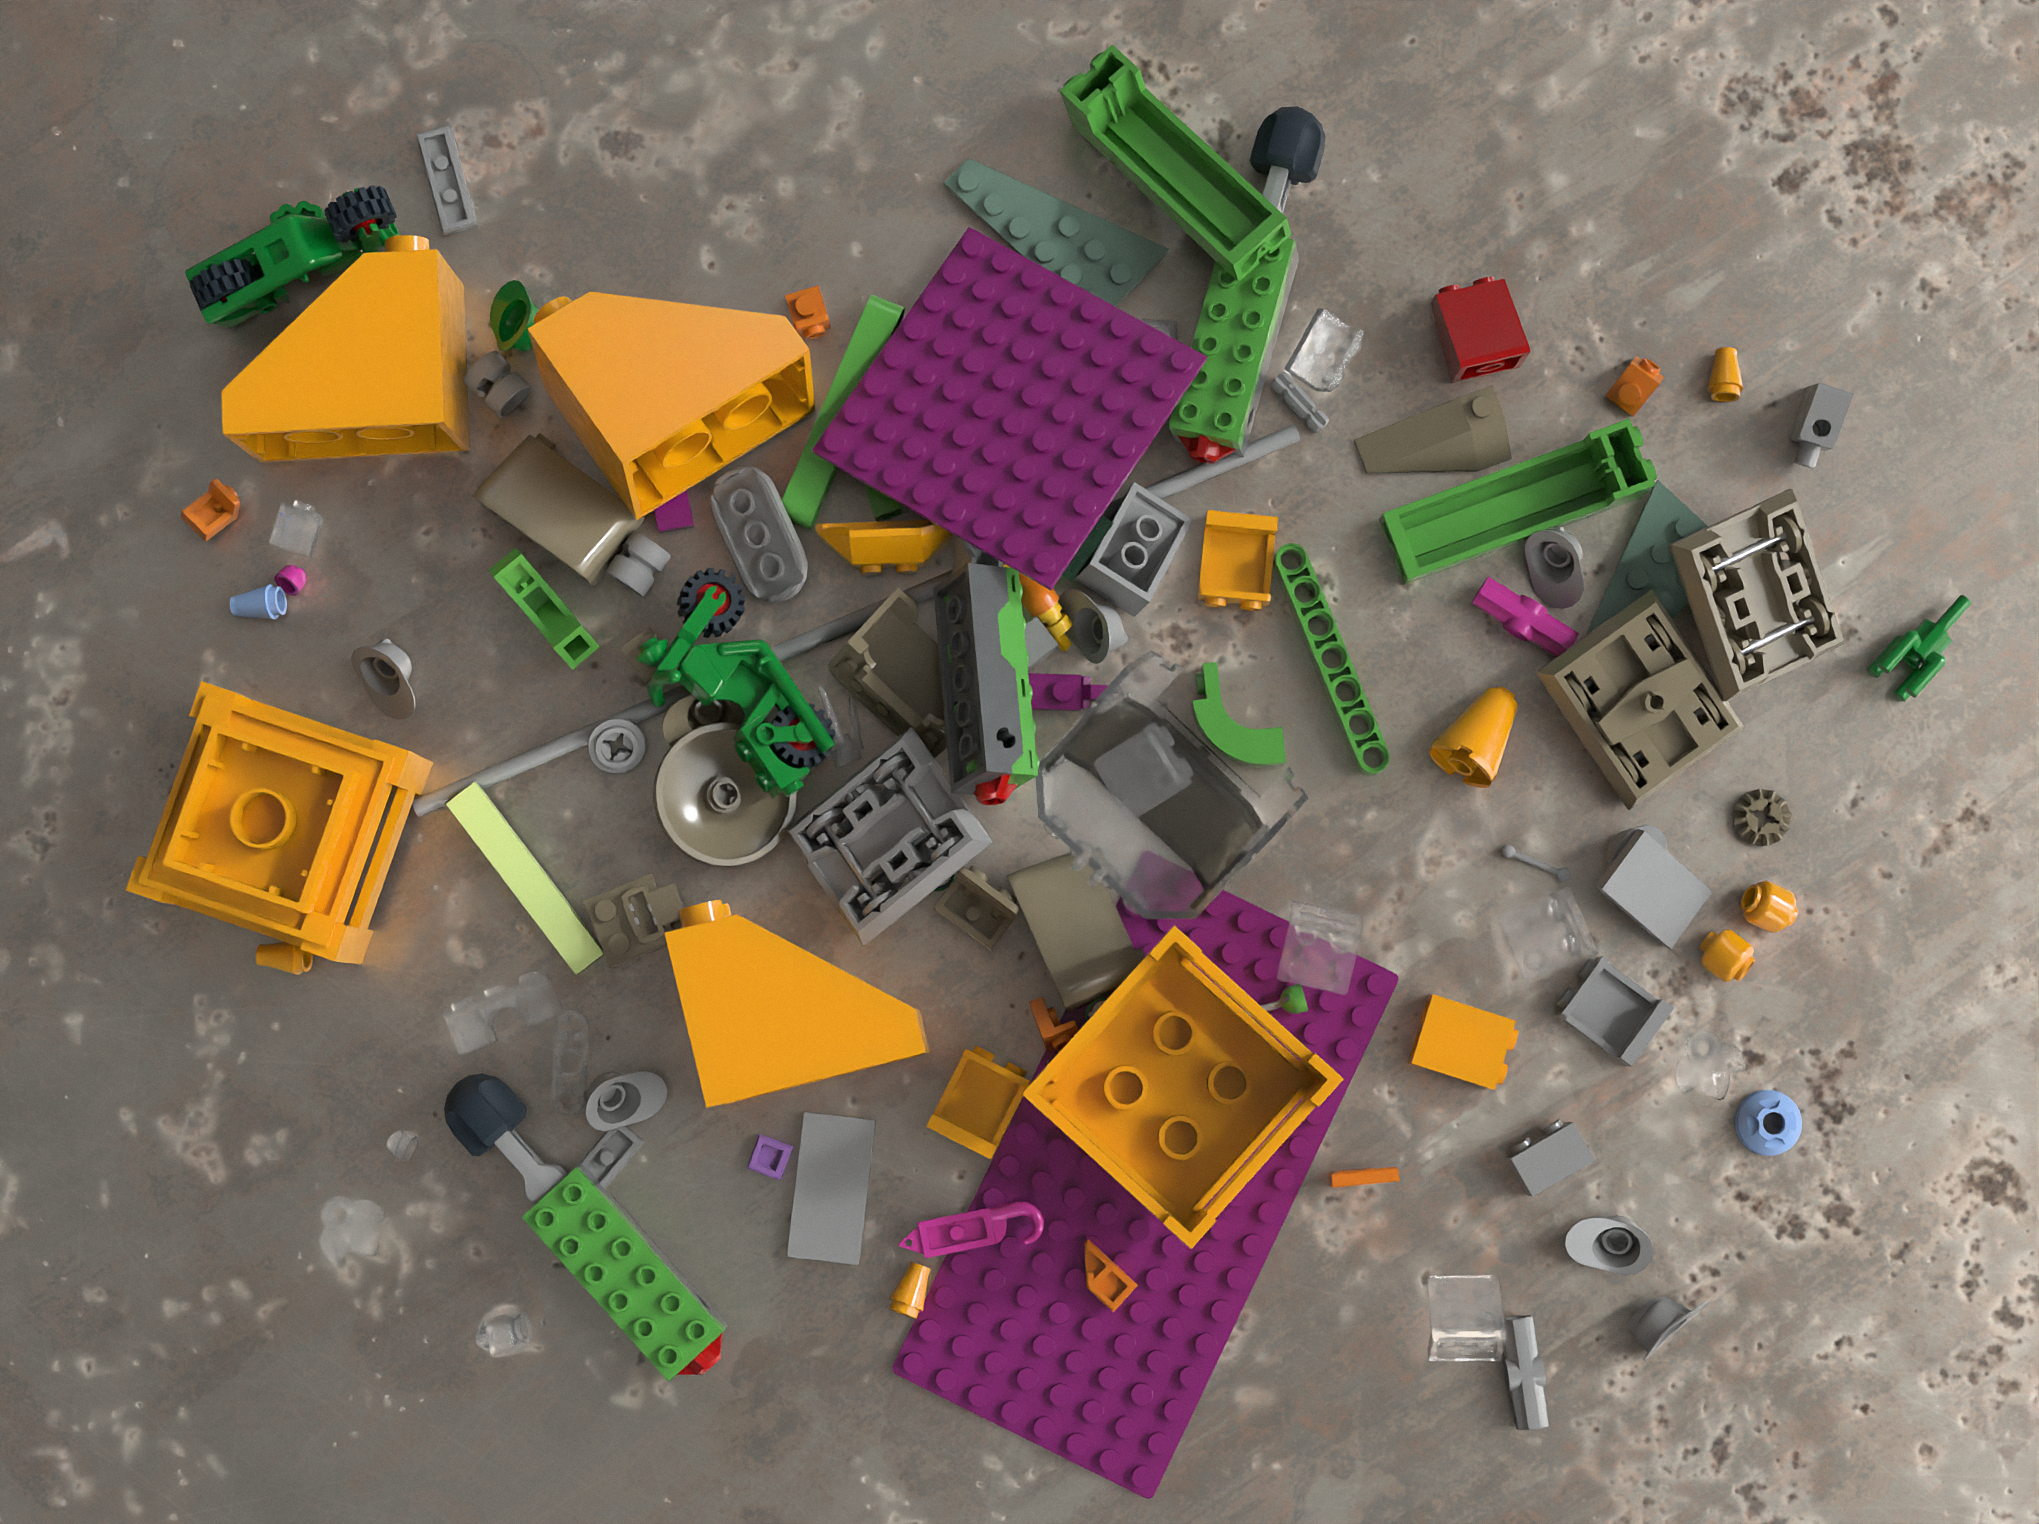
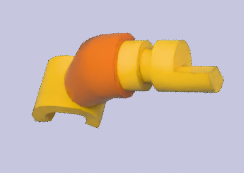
[1003,563,1073,652]

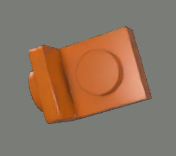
[785,285,831,339]
[1029,997,1078,1053]

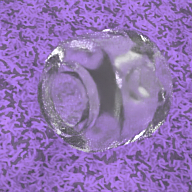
[476,1307,533,1358]

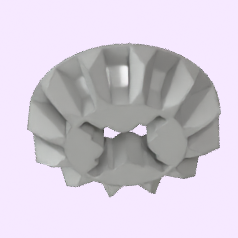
[588,717,646,773]

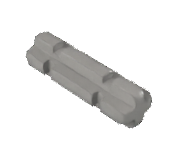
[1271,372,1329,433]

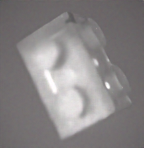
[1284,308,1365,392]

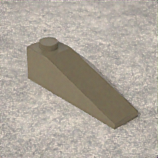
[1354,385,1512,474]

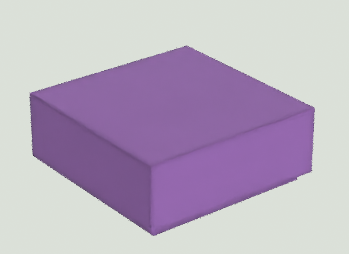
[747,1134,794,1180]

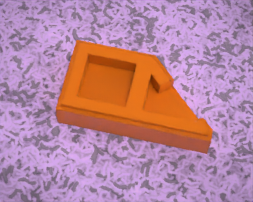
[1328,1167,1400,1188]
[1084,1239,1138,1312]

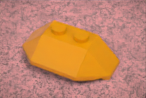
[815,520,954,575]

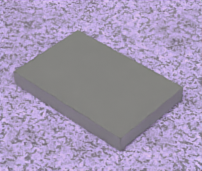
[1595,829,1713,949]

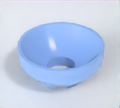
[1734,1090,1802,1156]

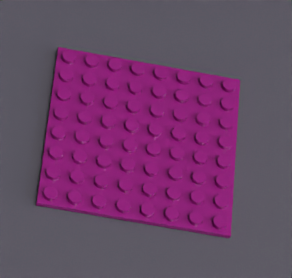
[811,227,1207,591]

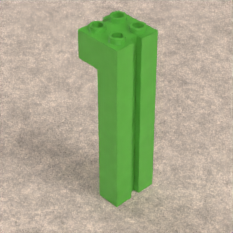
[1059,44,1292,282]
[1379,418,1657,585]

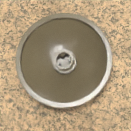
[653,723,796,867]

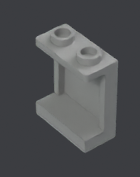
[1555,956,1674,1066]

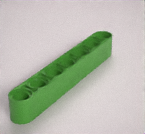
[782,294,905,530]
[1273,543,1390,776]

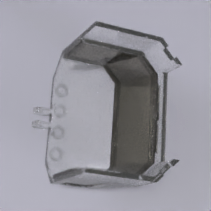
[1036,650,1309,919]

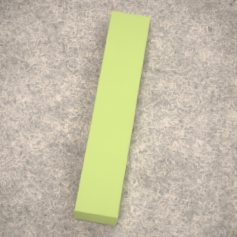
[446,782,604,975]

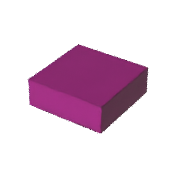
[654,490,694,533]

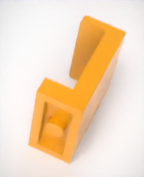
[1197,510,1278,611]
[1407,994,1519,1090]
[926,1046,1030,1159]

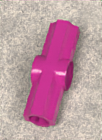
[1471,577,1579,657]

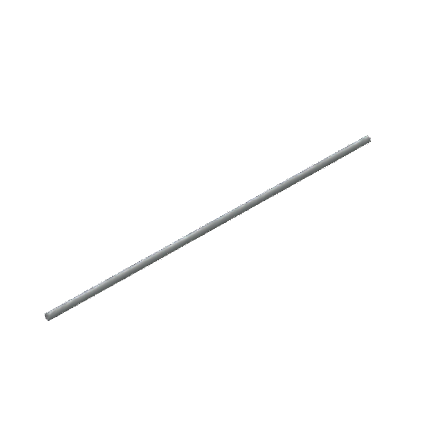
[412,424,1300,817]

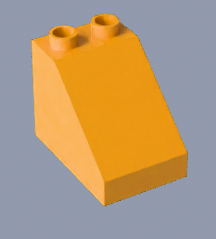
[221,235,470,462]
[527,291,815,520]
[664,900,931,1108]

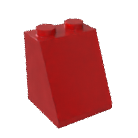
[1431,276,1531,383]

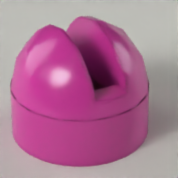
[274,564,307,596]

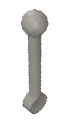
[1500,844,1571,882]

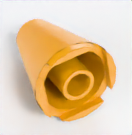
[1429,686,1518,788]

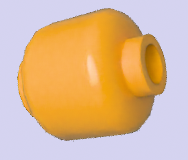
[1741,880,1798,933]
[1699,929,1756,982]

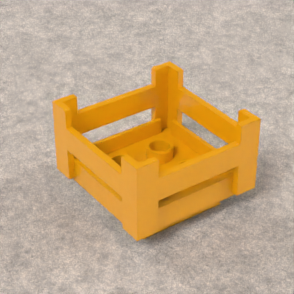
[126,681,433,965]
[1022,925,1343,1249]

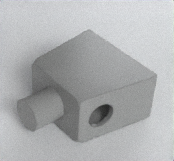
[1790,383,1854,469]

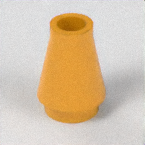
[1707,347,1743,402]
[256,942,313,975]
[889,1262,931,1319]

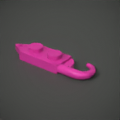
[899,1202,1044,1258]

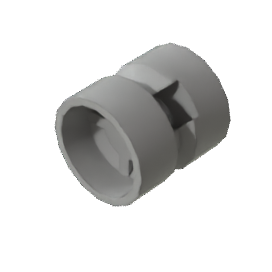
[464,351,532,418]
[605,530,672,597]

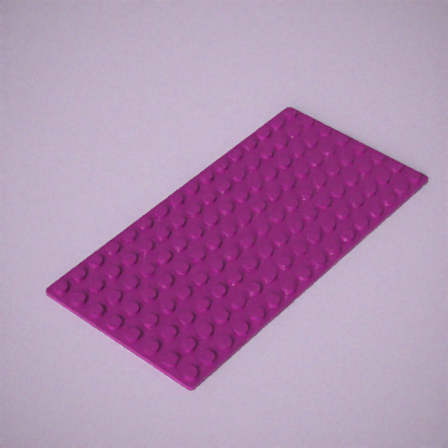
[892,853,1399,1499]

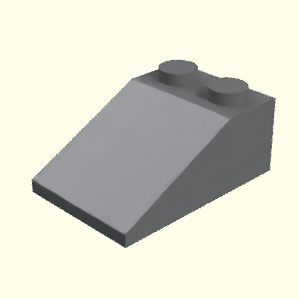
[1075,482,1193,617]

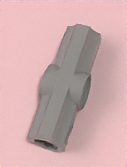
[1500,1315,1549,1430]

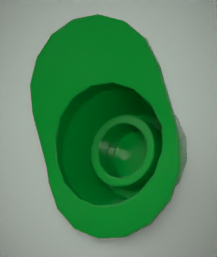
[490,280,540,352]

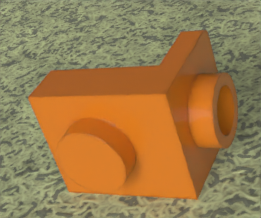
[1605,356,1664,417]
[180,478,240,542]

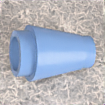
[230,584,287,619]

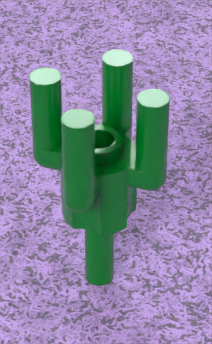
[1867,595,1972,702]

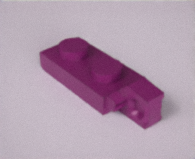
[1028,673,1109,712]

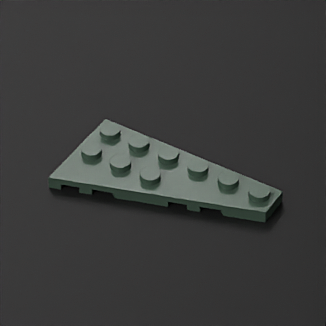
[944,158,1170,307]
[1568,480,1708,706]

